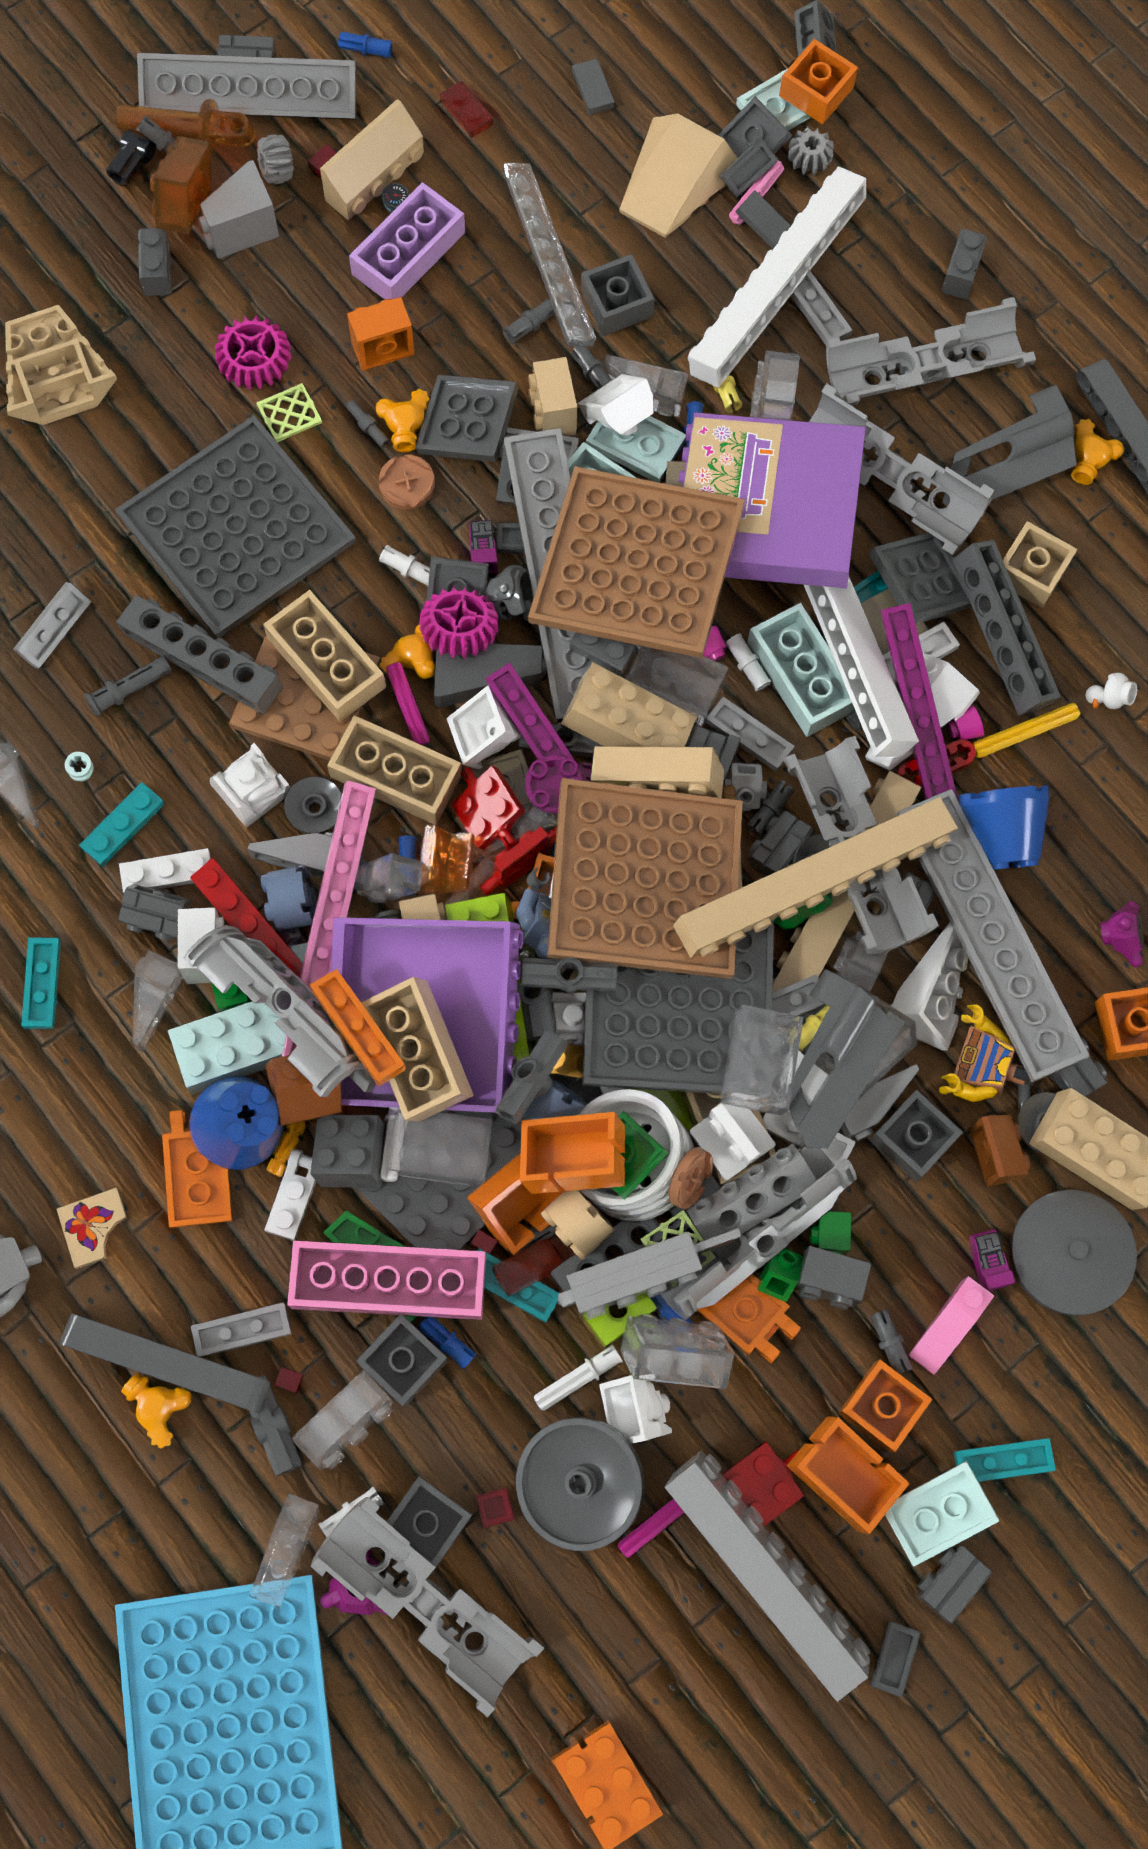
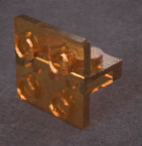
[416,825,475,895]

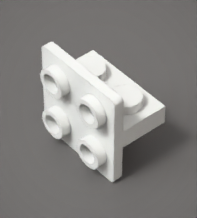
[690,1096,775,1181]

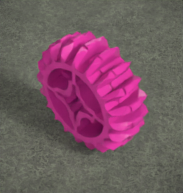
[215,315,291,391]
[420,586,498,660]

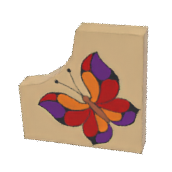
[57,1187,127,1269]

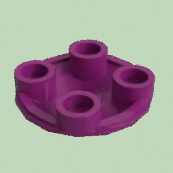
[525,755,584,814]

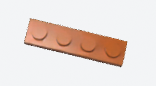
[310,969,406,1087]

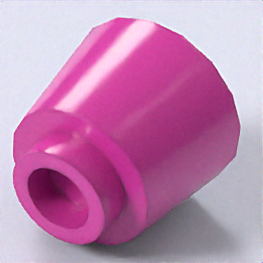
[702,625,726,663]
[947,705,984,740]

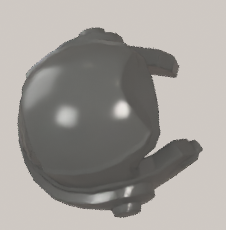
[485,565,533,624]

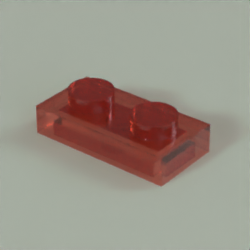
[440,81,493,138]
[492,1238,563,1297]

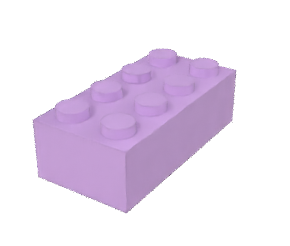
[349,182,465,299]

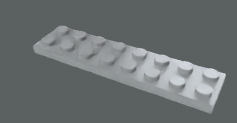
[137,53,356,118]

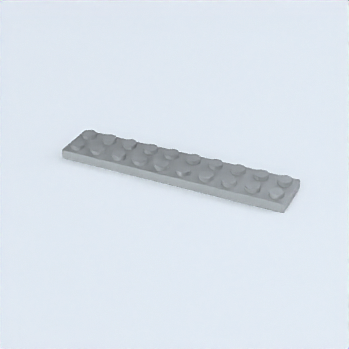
[504,428,600,721]
[896,789,1090,1083]

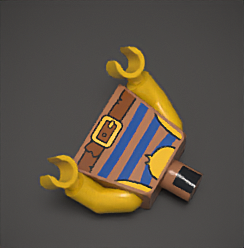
[939,1005,1028,1102]

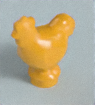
[376,389,430,452]
[1071,419,1124,485]
[379,625,435,679]
[121,1372,191,1449]

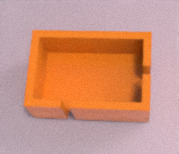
[520,1112,625,1194]
[467,1153,565,1255]
[787,1416,910,1534]
[552,1720,663,1849]

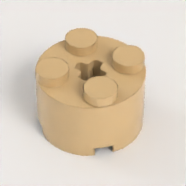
[540,1190,615,1261]

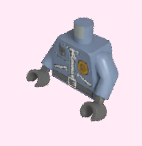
[516,867,561,960]

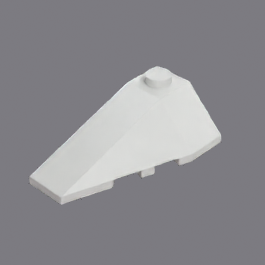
[865,653,980,770]
[888,922,968,1050]

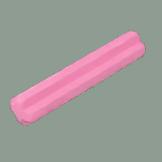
[729,160,784,225]

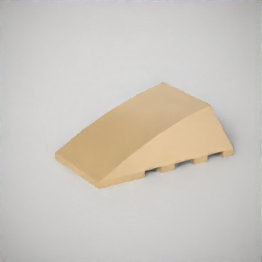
[619,113,737,238]
[5,305,117,425]

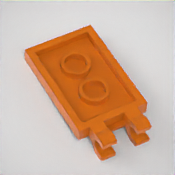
[162,1110,233,1228]
[697,1274,801,1364]

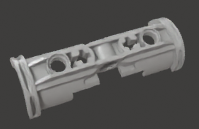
[826,297,1036,406]
[809,383,995,555]
[784,736,939,954]
[184,926,376,1097]
[660,1141,857,1320]
[311,1497,544,1718]

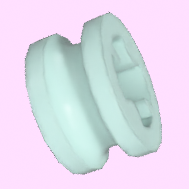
[64,752,94,781]

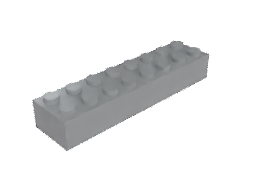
[665,1450,870,1702]

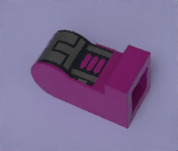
[469,519,498,574]
[969,1229,1015,1291]

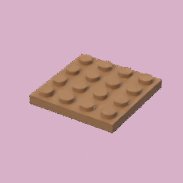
[229,636,381,761]

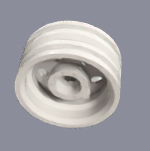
[579,1089,694,1221]

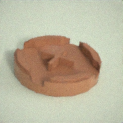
[379,454,435,510]
[669,1147,713,1209]

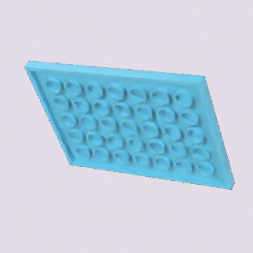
[115,1575,343,1849]

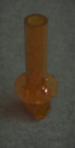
[116,99,257,154]

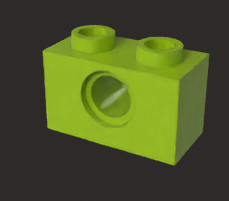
[583,1293,657,1348]

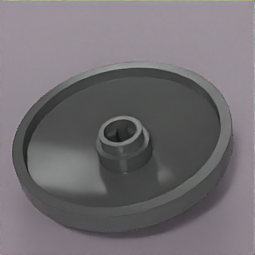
[1010,1190,1137,1316]
[516,1417,645,1551]

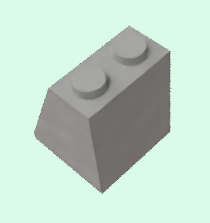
[199,160,279,258]

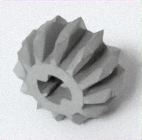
[788,126,834,176]
[256,134,294,184]

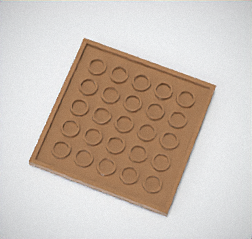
[528,466,745,658]
[547,778,743,979]

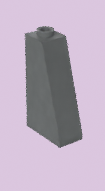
[434,644,547,707]

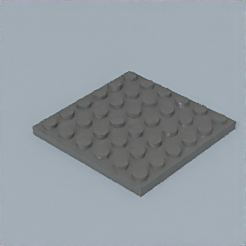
[115,415,357,639]
[582,920,774,1097]

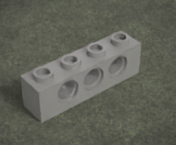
[687,1144,817,1252]

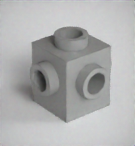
[724,763,767,811]

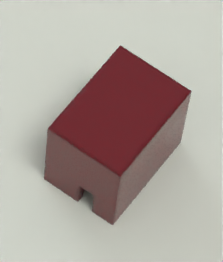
[471,1230,498,1255]
[275,1367,304,1394]

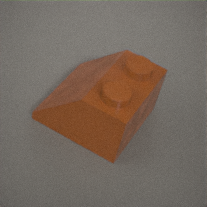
[265,1055,341,1126]
[969,1114,1030,1187]

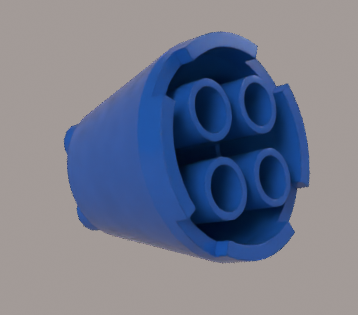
[958,785,1050,870]
[189,1076,284,1170]

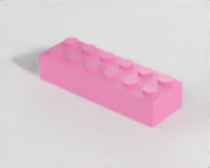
[288,1241,486,1320]

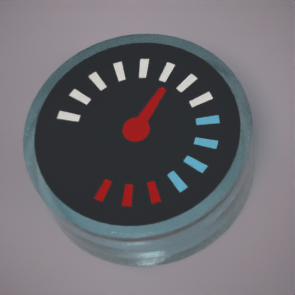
[382,183,409,212]

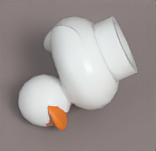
[1085,673,1137,709]

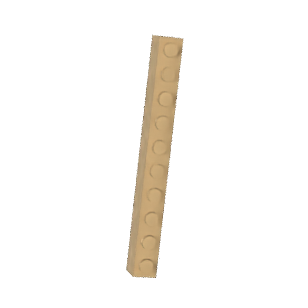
[772,771,921,1035]
[673,797,958,958]

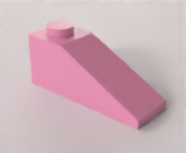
[908,1276,994,1375]

